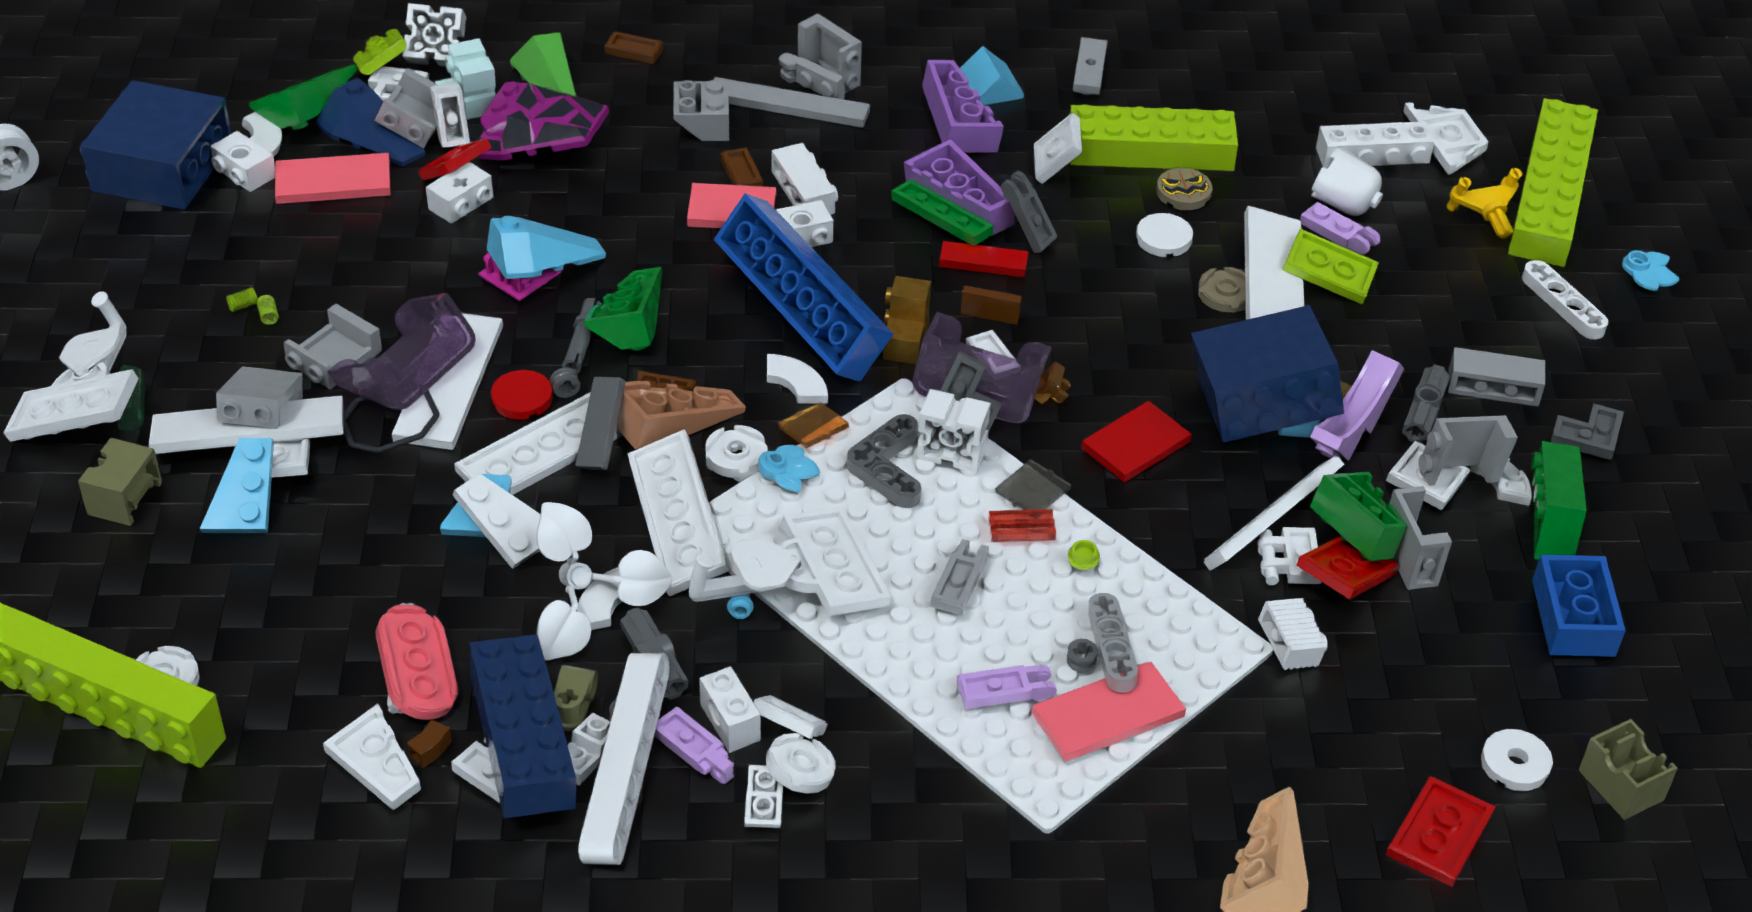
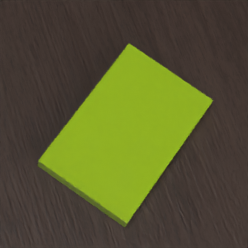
[1282,229,1378,304]

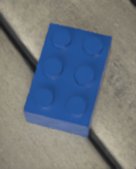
[1532,555,1625,657]

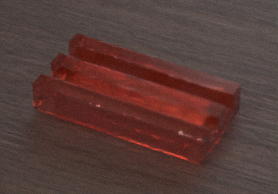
[988,509,1056,542]

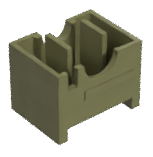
[78,438,162,526]
[1579,719,1678,820]

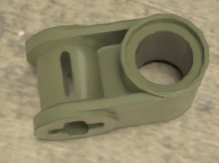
[554,665,598,731]

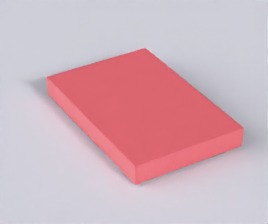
[687,183,776,228]

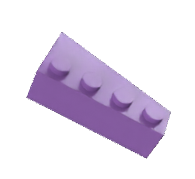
[922,60,1004,152]
[904,139,1015,236]

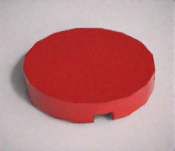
[491,370,553,420]

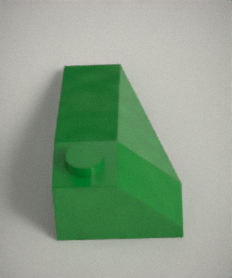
[249,64,358,130]
[584,267,662,351]

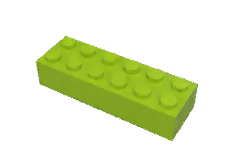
[1070,105,1238,171]

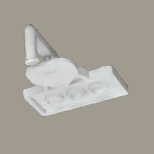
[4,292,139,442]
[689,507,892,616]

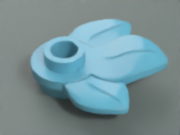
[1622,251,1679,291]
[758,445,820,492]

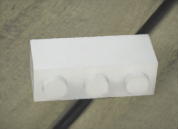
[772,143,838,215]

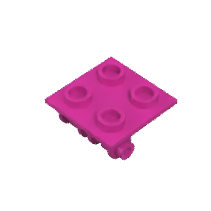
[478,252,561,301]

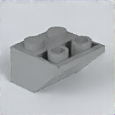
[674,80,729,141]

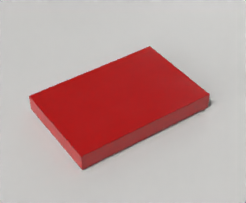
[1082,401,1192,483]
[1296,536,1400,599]
[1386,776,1495,887]

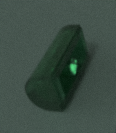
[118,365,145,430]

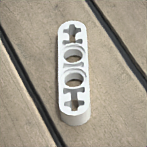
[1522,260,1608,339]

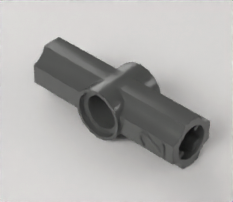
[1402,364,1450,442]
[620,608,688,700]

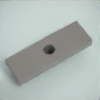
[1073,37,1107,95]

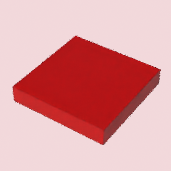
[418,139,492,180]

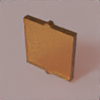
[778,402,849,448]

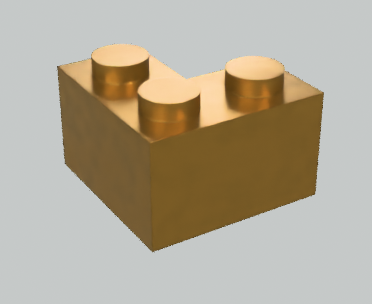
[883,276,931,364]

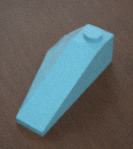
[487,216,606,279]

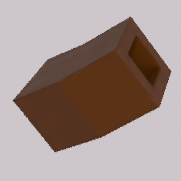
[407,720,452,768]

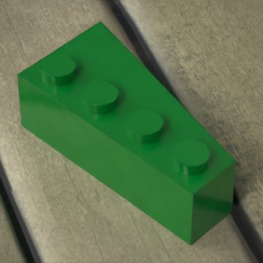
[1531,441,1587,559]

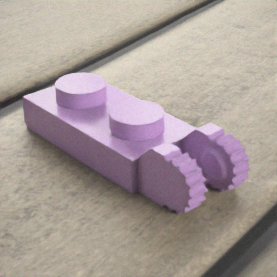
[1300,202,1381,255]
[957,664,1057,710]

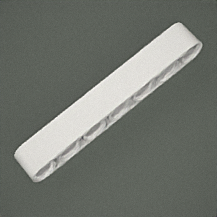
[579,653,670,865]

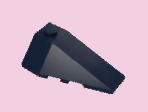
[316,78,425,166]

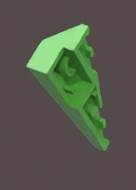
[510,32,576,96]

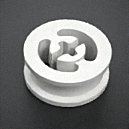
[0,124,39,190]

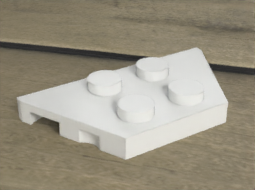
[1403,103,1488,174]

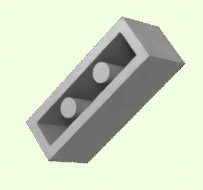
[1448,347,1545,406]

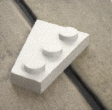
[452,474,541,569]
[323,704,421,810]

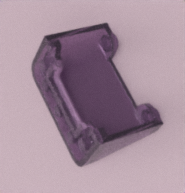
[327,293,476,410]
[912,312,1052,424]

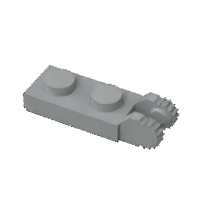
[779,53,845,99]
[930,539,989,616]

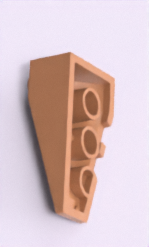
[618,381,746,450]

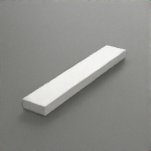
[1204,456,1344,571]

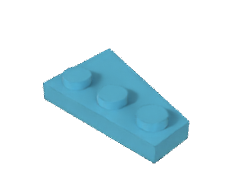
[200,438,274,533]

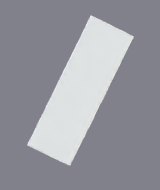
[1244,206,1304,320]
[392,311,503,450]
[454,392,623,495]
[149,396,343,454]
[628,429,729,596]

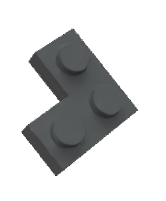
[940,351,1002,432]
[1550,404,1624,460]

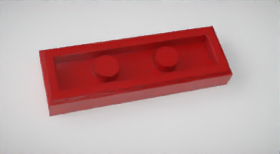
[939,241,1028,277]

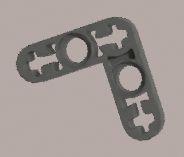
[847,414,921,508]

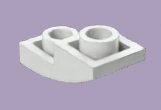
[568,713,611,785]
[745,765,783,828]

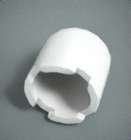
[1311,147,1383,216]

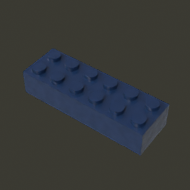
[470,634,576,818]

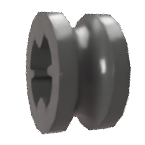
[550,367,581,398]
[1067,638,1098,672]

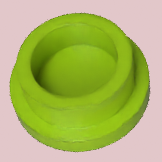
[1067,540,1100,570]

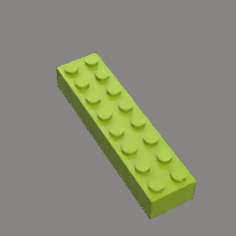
[1508,98,1598,267]
[0,603,226,768]

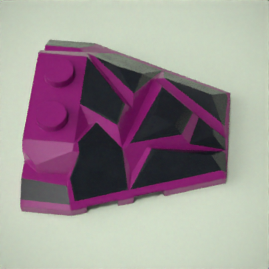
[479,82,610,160]

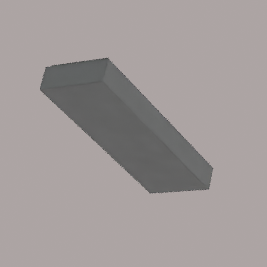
[575,377,626,470]

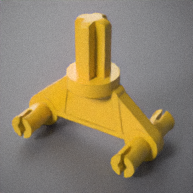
[1447,168,1522,239]

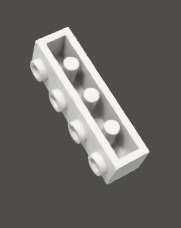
[1316,121,1434,168]

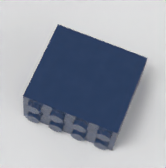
[80,80,232,209]
[1191,305,1344,443]

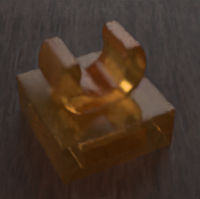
[1033,361,1071,404]

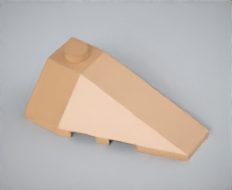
[1220,787,1308,912]

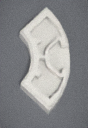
[242,112,282,157]
[767,354,828,403]
[1470,458,1532,506]
[577,567,623,630]

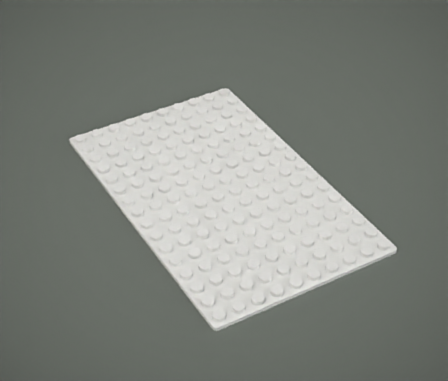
[709,378,1273,833]

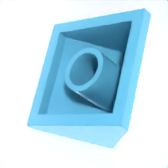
[960,46,1024,105]

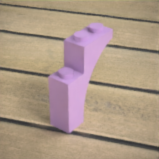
[1310,350,1404,461]

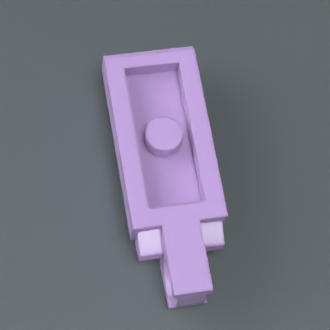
[654,707,734,784]

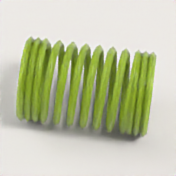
[226,287,258,312]
[257,295,279,325]

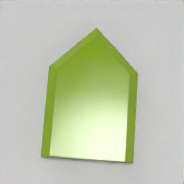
[353,28,406,75]

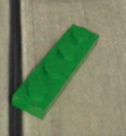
[892,179,994,246]

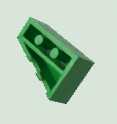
[1310,472,1408,561]

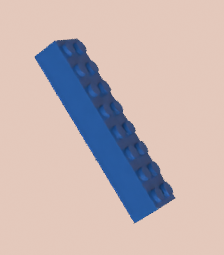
[714,193,893,381]

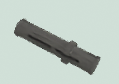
[562,298,602,373]

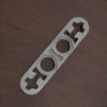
[1088,593,1138,693]

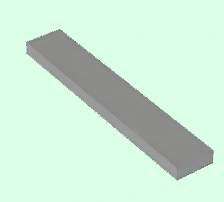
[714,77,870,128]

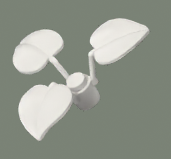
[536,502,672,660]

